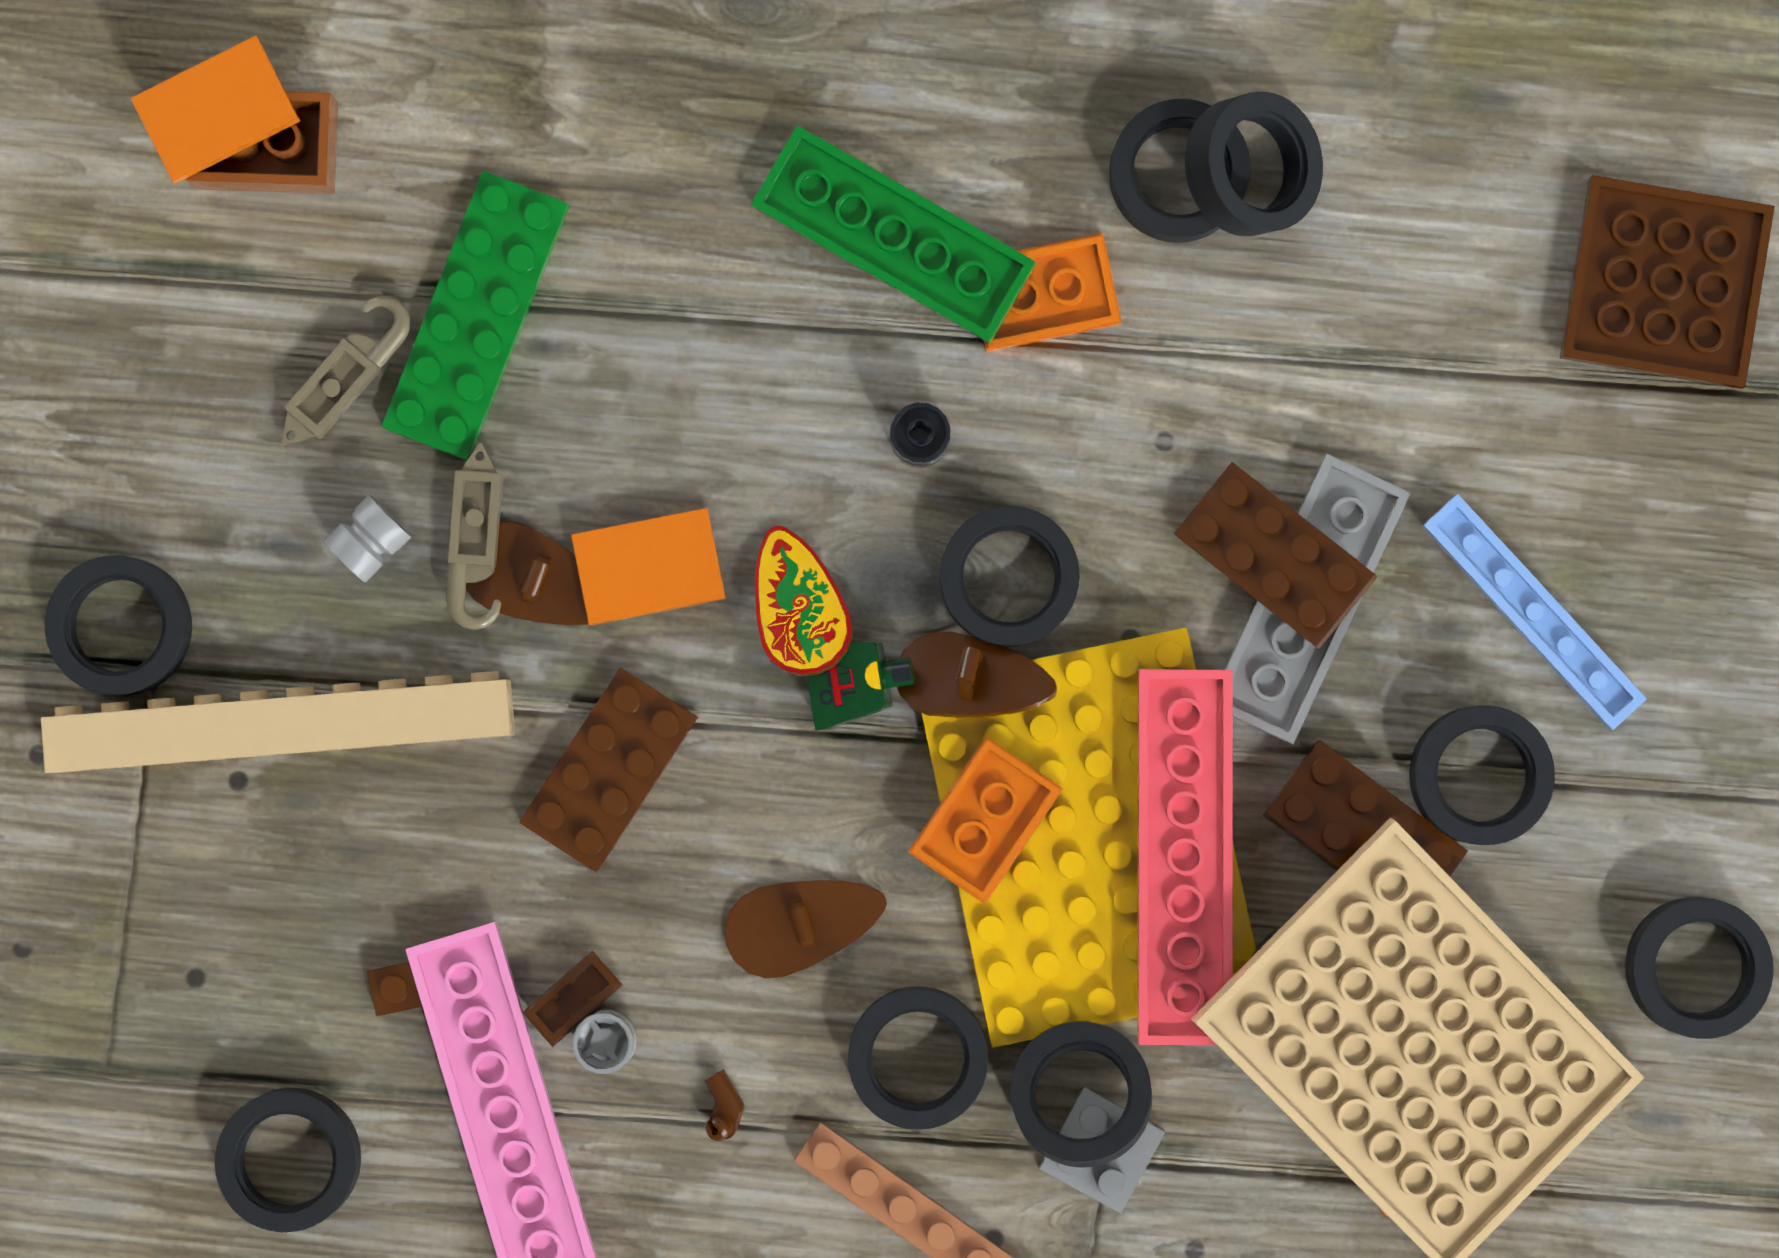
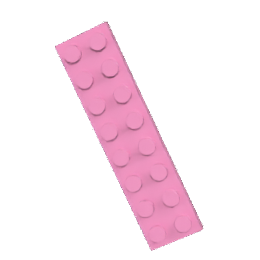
[405,921,597,1258]

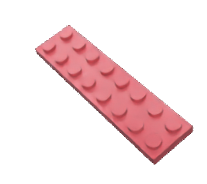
[1138,669,1233,1045]

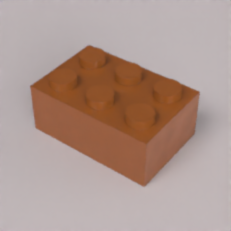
[186,91,338,194]

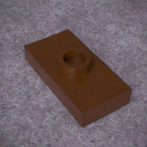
[522,951,623,1048]

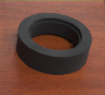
[1185,91,1323,236]
[1109,99,1250,243]
[940,506,1080,646]
[45,555,192,696]
[1409,705,1555,845]
[1625,897,1774,1039]
[848,986,988,1130]
[1010,1021,1152,1167]
[215,1088,361,1232]

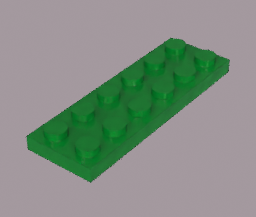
[750,125,1037,344]
[381,171,570,461]

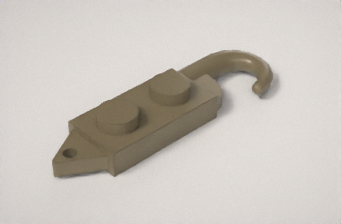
[281,295,410,447]
[446,443,503,630]

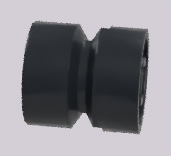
[890,402,951,468]

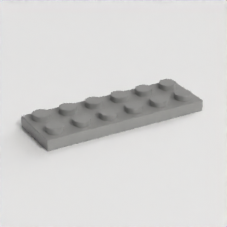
[1224,454,1411,745]

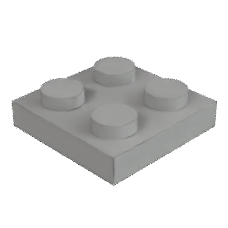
[1039,1086,1165,1214]

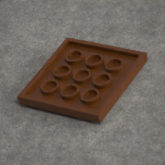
[1559,175,1775,389]

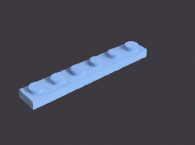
[1421,494,1647,730]

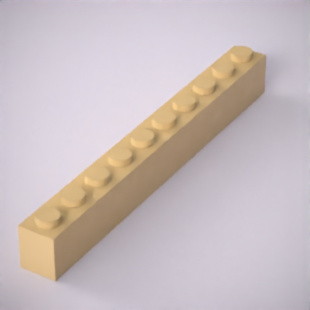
[41,671,515,773]

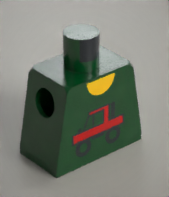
[807,642,915,731]

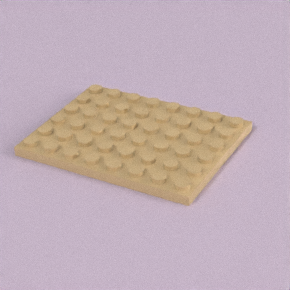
[1191,818,1645,1258]

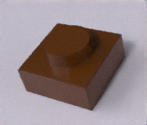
[367,962,422,1017]

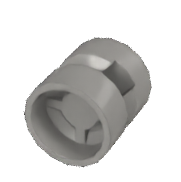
[323,495,412,583]
[573,1009,637,1074]

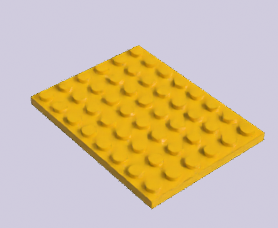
[921,627,1256,1048]

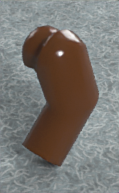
[705,1069,745,1142]

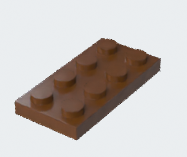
[1174,462,1377,650]
[519,667,698,873]
[1263,740,1468,876]

